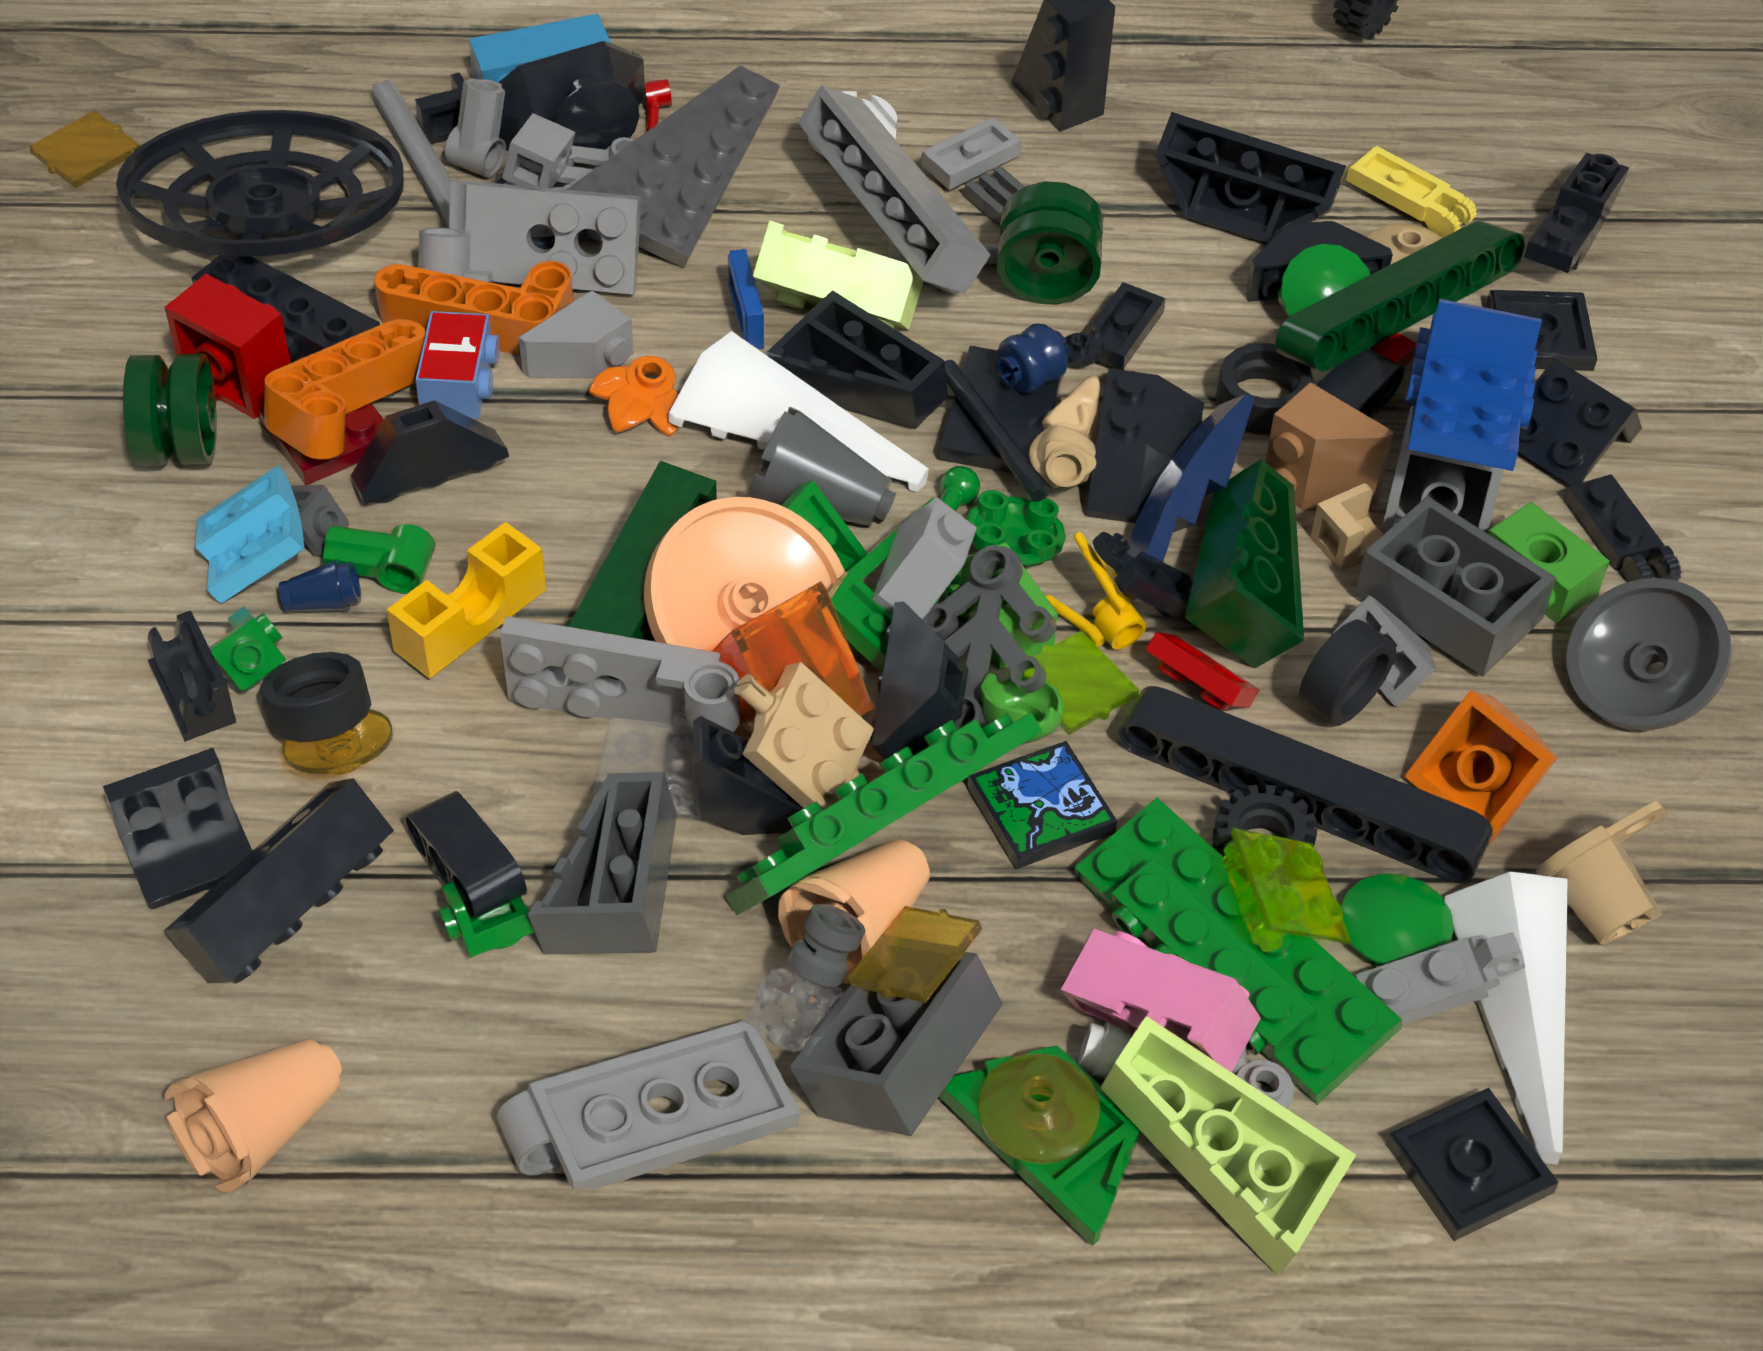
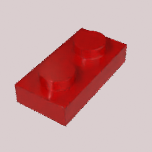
[1146,632,1260,711]

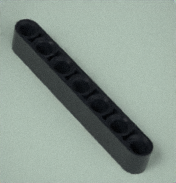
[1118,686,1493,883]

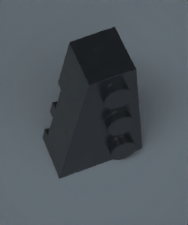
[1011,0,1116,132]
[767,290,948,428]

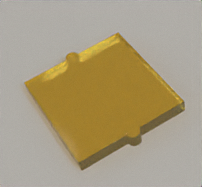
[29,110,140,189]
[847,906,983,1003]

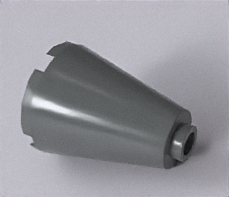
[748,406,896,526]

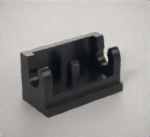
[148,610,237,742]

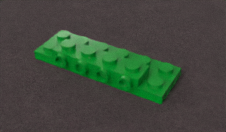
[725,712,1043,915]
[1075,797,1402,1105]

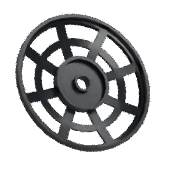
[116,110,404,257]

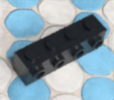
[191,255,380,363]
[164,778,394,984]

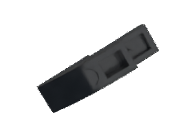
[1524,153,1630,273]

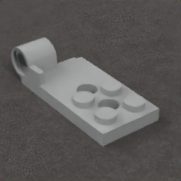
[418,179,641,295]
[500,616,741,734]
[497,1018,801,1190]

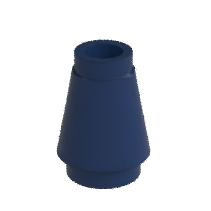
[279,559,361,613]

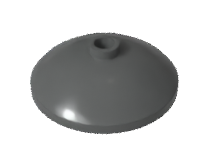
[1566,578,1732,730]

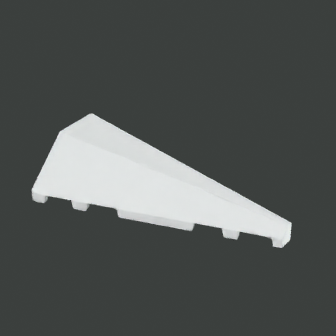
[669,331,929,492]
[1444,872,1568,1165]

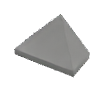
[1333,596,1436,707]

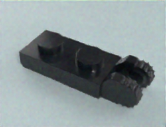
[1564,474,1682,582]

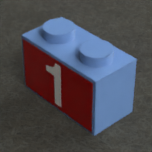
[415,311,500,419]

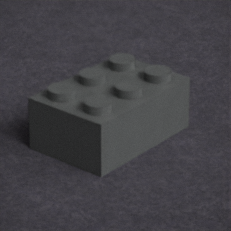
[1355,496,1556,676]
[790,939,1003,1136]

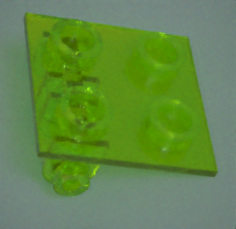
[1222,828,1351,952]

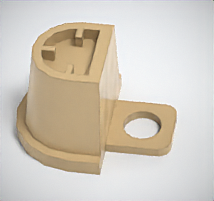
[1536,801,1667,944]

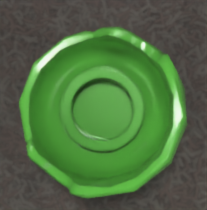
[980,673,1064,743]

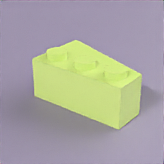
[753,220,923,330]

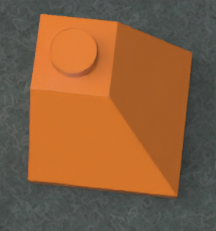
[1404,690,1557,845]

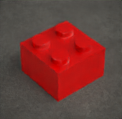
[164,274,291,419]

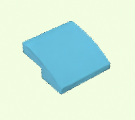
[195,465,304,603]

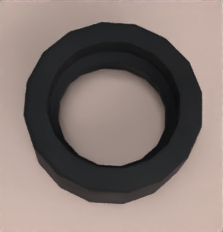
[1216,343,1313,434]
[1299,619,1396,726]
[260,652,372,742]

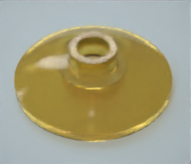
[282,709,393,774]
[978,1054,1100,1164]

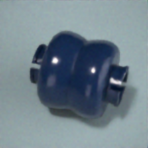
[996,323,1069,394]

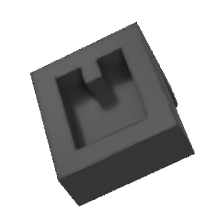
[291,485,349,556]

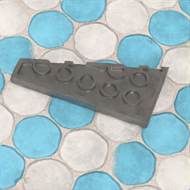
[566,65,780,268]

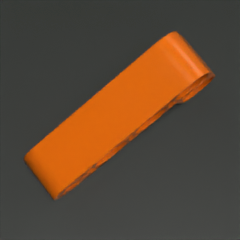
[374,261,574,355]
[264,319,425,459]

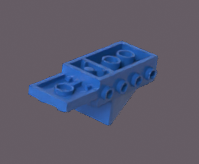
[1405,299,1542,471]

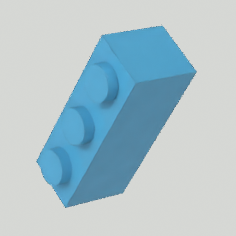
[469,13,612,83]

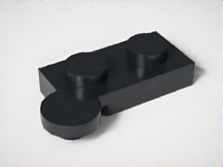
[1063,282,1166,370]
[1092,532,1193,625]

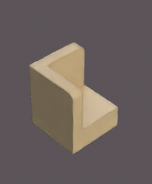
[1310,483,1384,571]

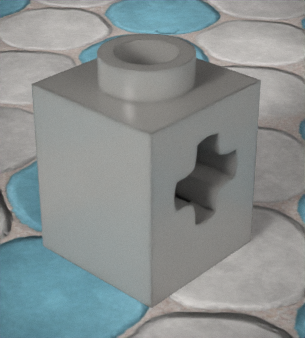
[502,113,575,188]

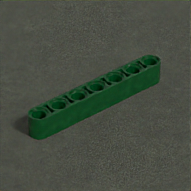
[1275,220,1525,372]

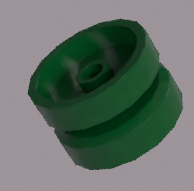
[997,181,1104,305]
[123,354,217,466]

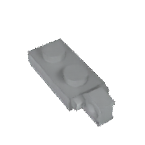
[1356,932,1525,1025]

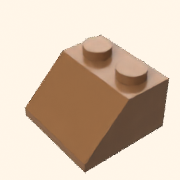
[1265,382,1394,510]

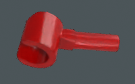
[645,79,672,131]

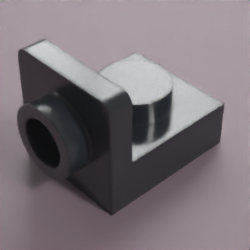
[415,72,464,144]

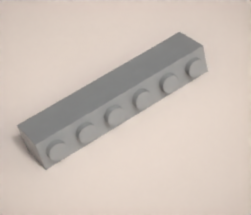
[798,85,991,294]

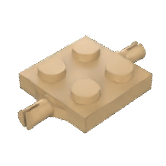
[734,662,874,810]

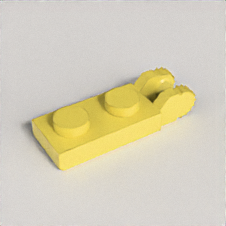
[1346,146,1477,237]

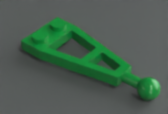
[817,466,980,672]

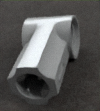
[445,78,506,178]

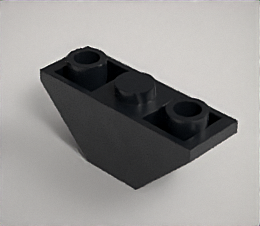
[1246,221,1393,302]
[350,400,510,504]
[870,601,969,760]
[693,715,804,835]

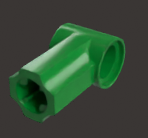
[323,524,436,594]

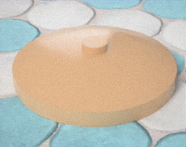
[644,497,848,707]

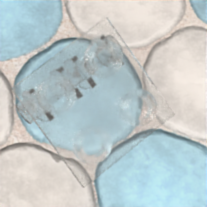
[591,706,702,820]

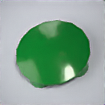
[1278,244,1370,317]
[966,490,1066,565]
[1337,874,1454,968]

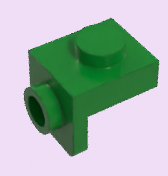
[210,606,287,691]
[438,882,535,958]

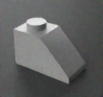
[519,290,634,378]
[872,497,977,620]

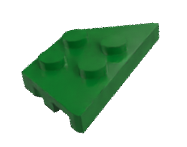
[939,1045,1140,1246]

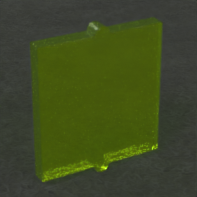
[1023,631,1139,735]

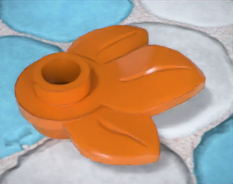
[589,356,679,437]

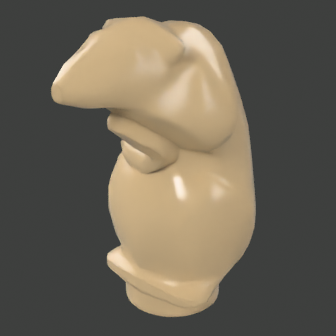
[1029,375,1100,488]

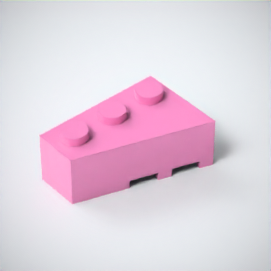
[1061,929,1261,1072]

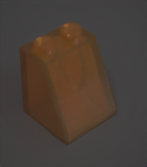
[712,581,874,739]

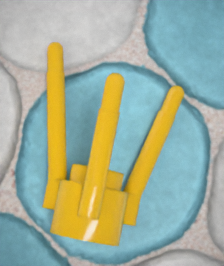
[1046,532,1147,650]

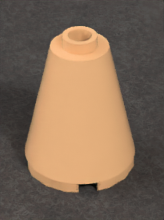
[778,839,930,984]
[164,1039,342,1192]

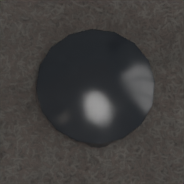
[554,77,640,150]

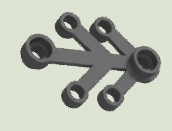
[923,545,1056,729]

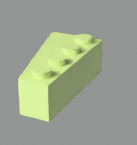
[1101,1016,1356,1276]

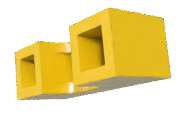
[386,521,546,679]

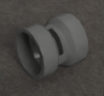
[788,904,866,987]

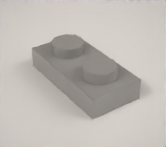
[921,117,1022,190]

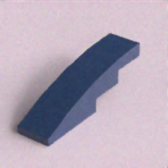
[1127,394,1255,562]

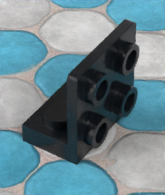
[1518,358,1642,486]
[103,748,253,909]

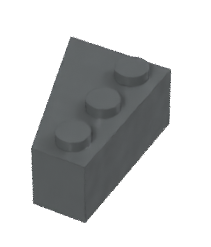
[528,772,677,954]

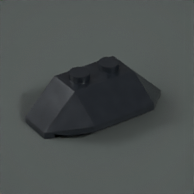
[498,41,645,151]
[1155,112,1347,245]
[1086,368,1204,523]

